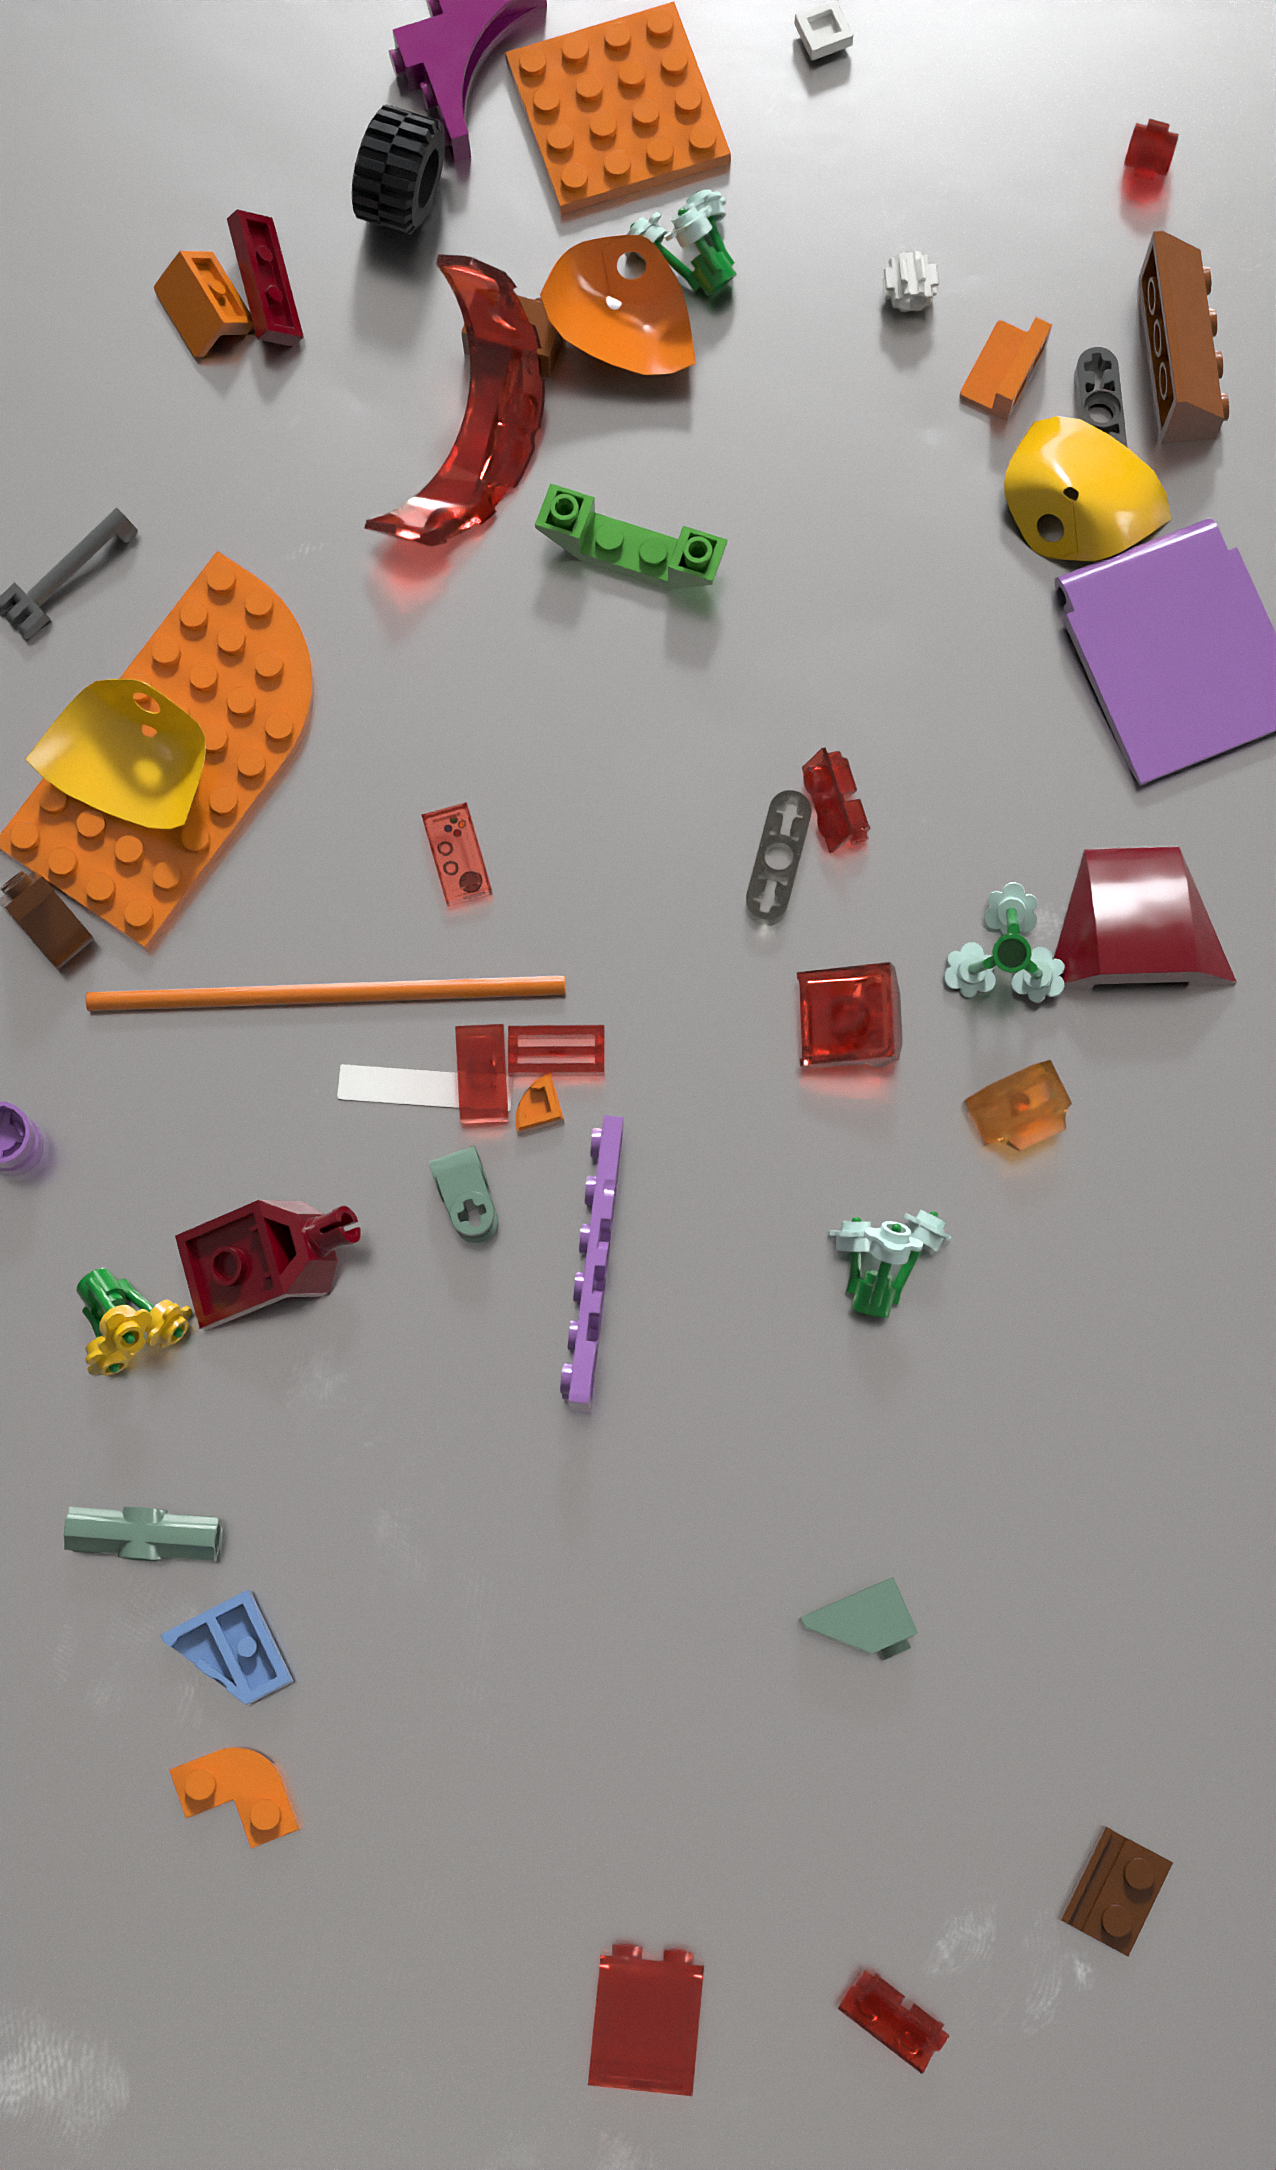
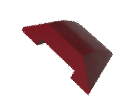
[1054,846,1237,990]

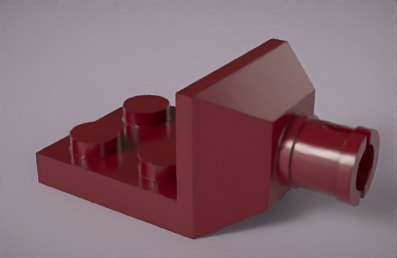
[175,1200,361,1329]

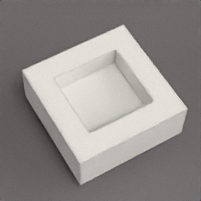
[794,0,854,61]

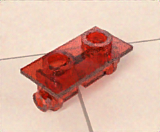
[802,747,871,853]
[837,1970,950,2074]

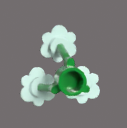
[943,882,1065,1003]

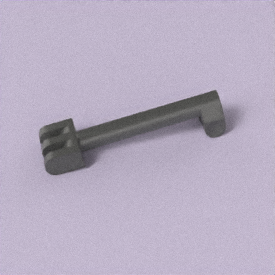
[0,507,138,639]

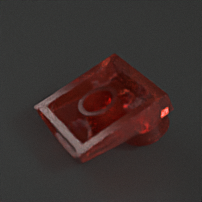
[797,962,903,1068]

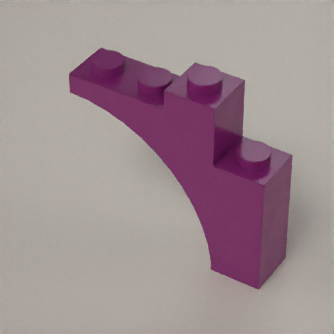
[388,0,547,163]

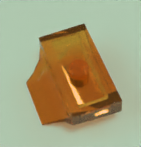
[962,1059,1072,1151]

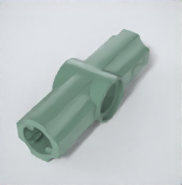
[63,1507,221,1562]

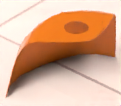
[540,235,696,375]

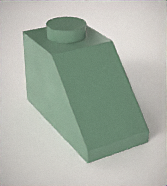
[798,1577,918,1660]

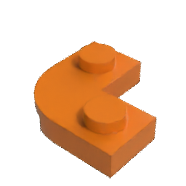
[169,1747,301,1848]

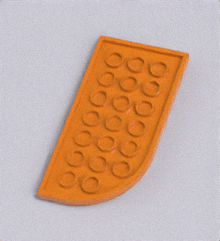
[0,551,314,952]

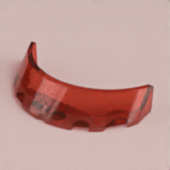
[364,254,545,547]

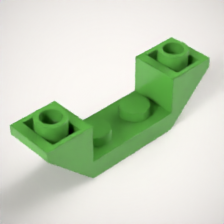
[535,483,728,589]

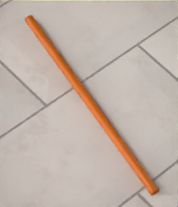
[86,976,566,1011]

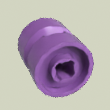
[0,1101,44,1176]

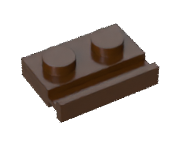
[1059,1826,1173,1957]

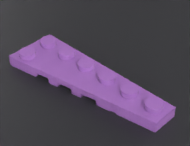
[560,1115,624,1415]

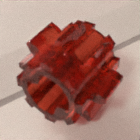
[1124,118,1179,181]

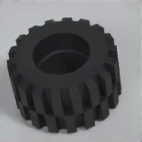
[351,104,445,235]

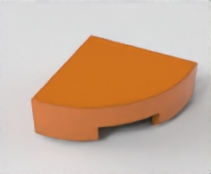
[515,1073,564,1135]

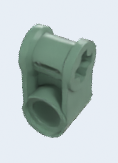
[428,1145,499,1245]

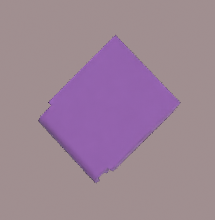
[1054,518,1276,785]

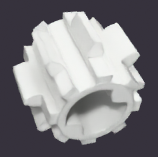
[882,251,939,312]

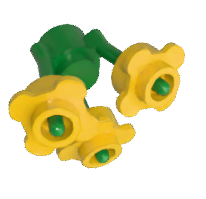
[76,1268,192,1376]

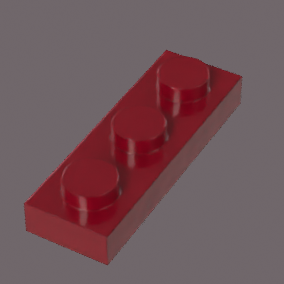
[227,209,304,346]

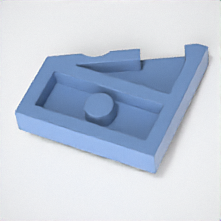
[160,1590,294,1705]

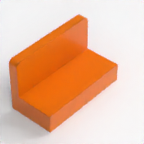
[154,251,254,357]
[960,317,1053,421]

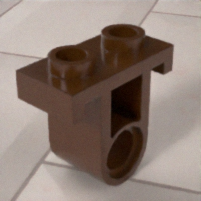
[0,871,94,970]

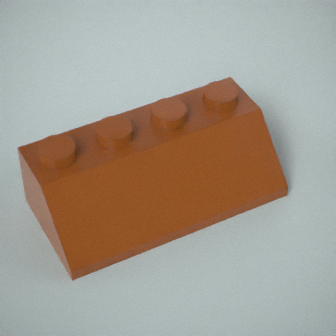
[1139,230,1229,444]

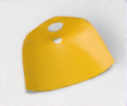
[1004,416,1172,561]
[25,679,206,830]

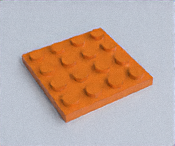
[505,1,731,215]

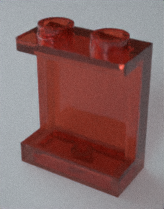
[588,1943,704,2096]

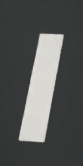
[337,1064,513,1112]

